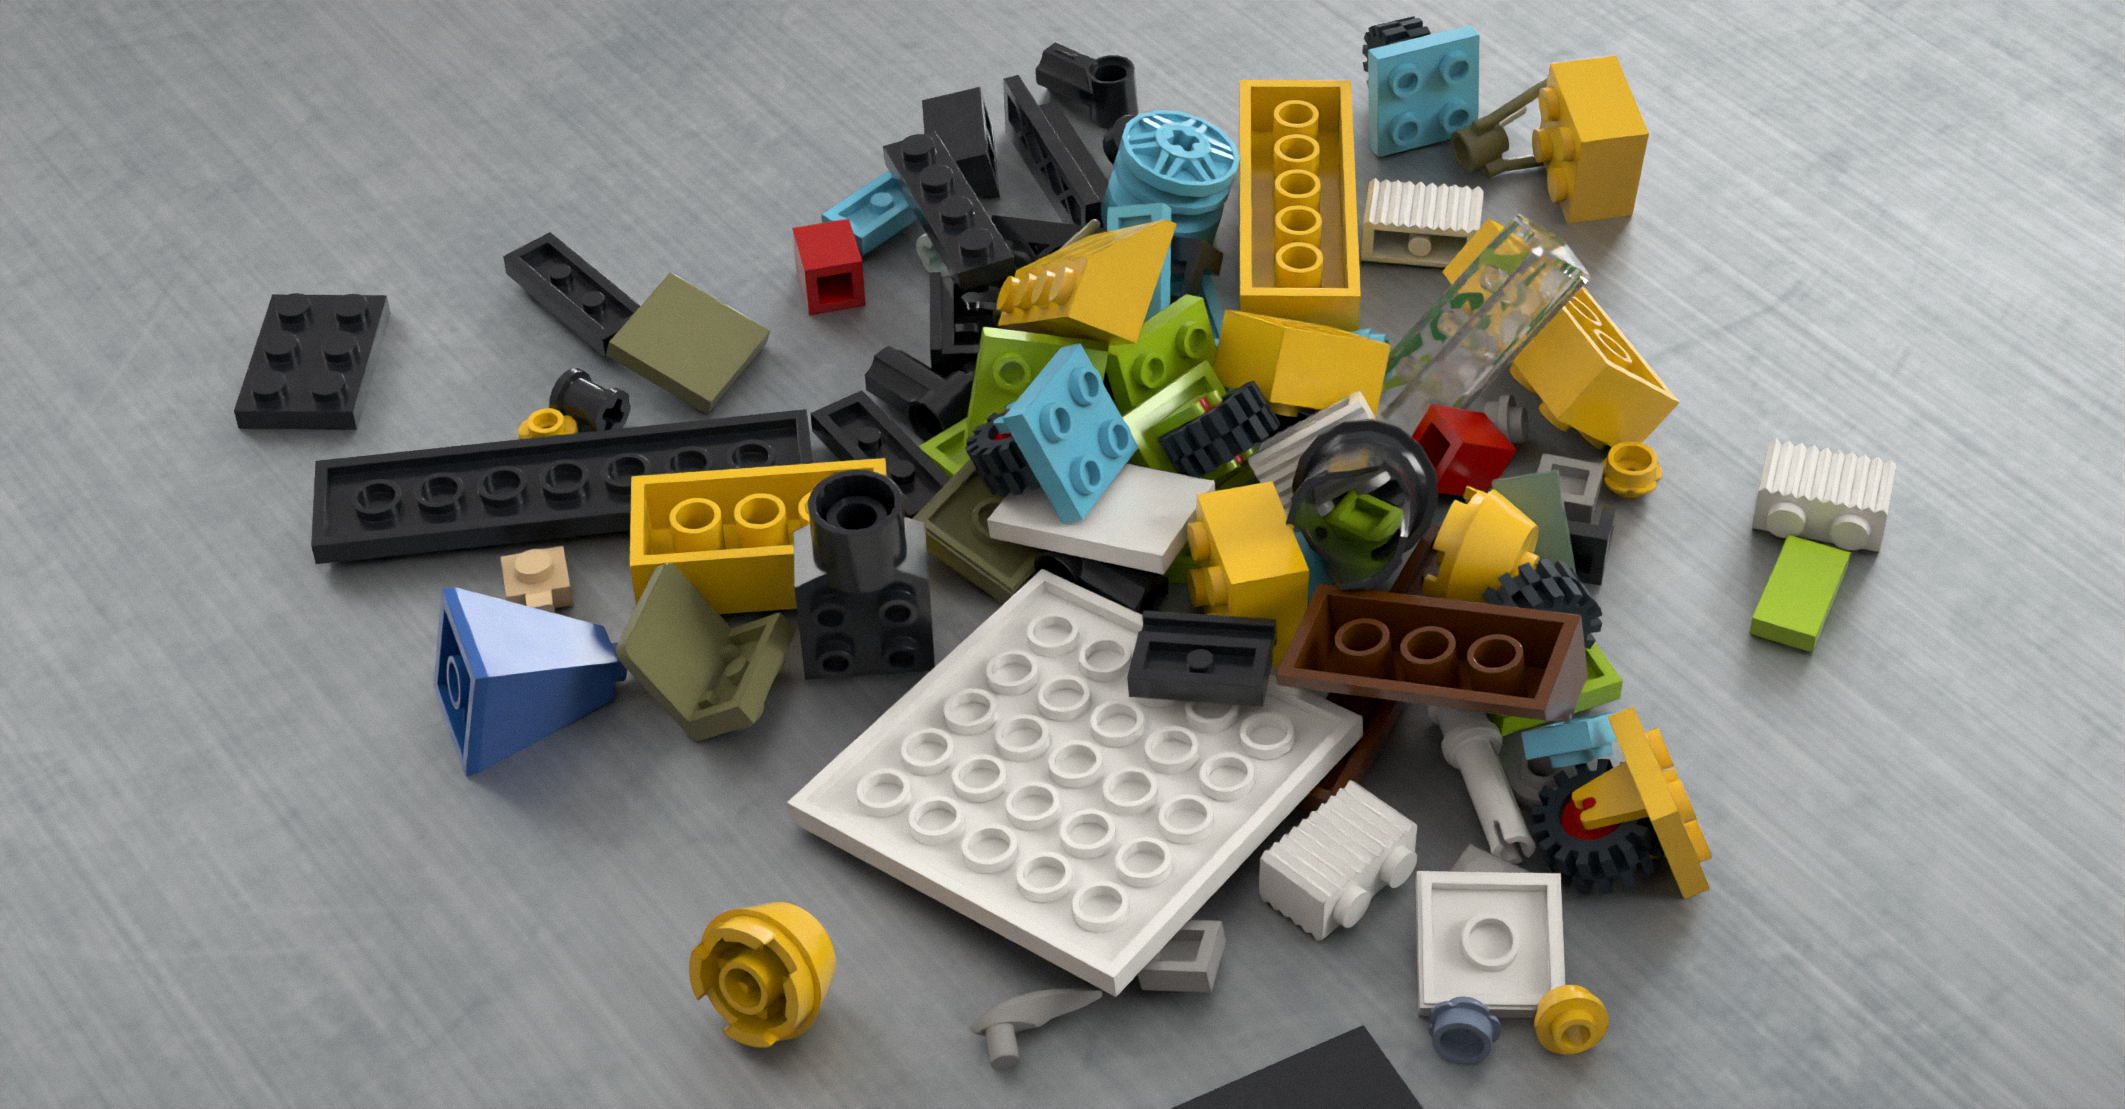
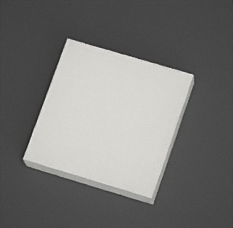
[1415,871,1565,1018]

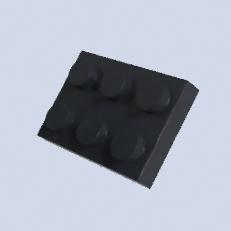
[234,293,391,430]

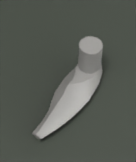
[969,988,1102,1069]

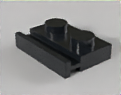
[1127,610,1277,707]

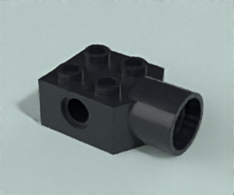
[793,470,935,680]

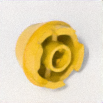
[1422,486,1540,604]
[689,902,836,1048]

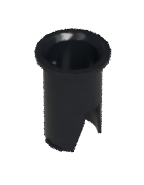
[1286,419,1439,590]

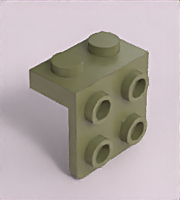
[616,563,796,742]

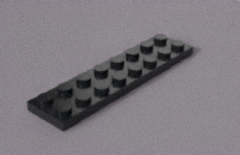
[311,409,813,564]

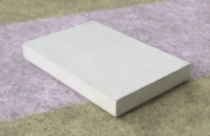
[987,464,1216,574]

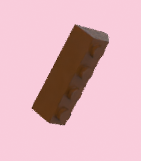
[1276,584,1588,722]

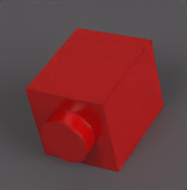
[792,219,866,315]
[1412,404,1517,496]

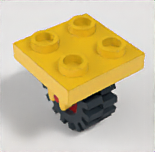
[1531,706,1713,899]

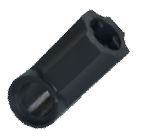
[1035,42,1139,128]
[865,346,974,442]
[1034,549,1169,615]

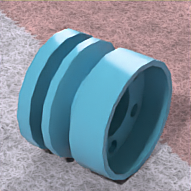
[1101,110,1240,246]

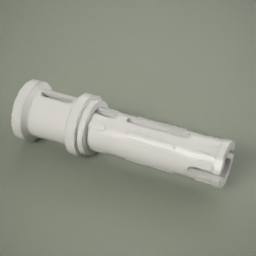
[1425,705,1535,864]

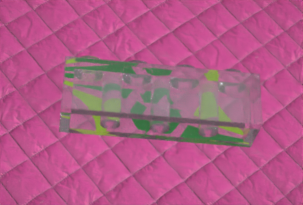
[1376,213,1591,436]

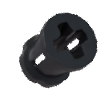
[549,368,631,432]

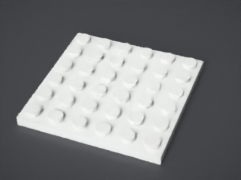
[787,569,1363,997]

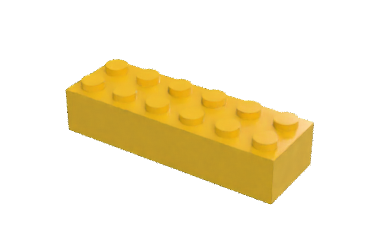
[1238,80,1361,332]

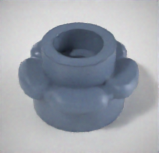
[1429,996,1501,1064]

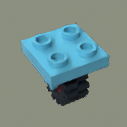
[1362,16,1480,157]
[965,343,1138,524]

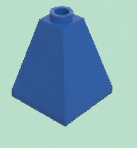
[433,587,627,777]

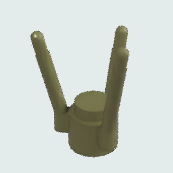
[1451,78,1548,179]

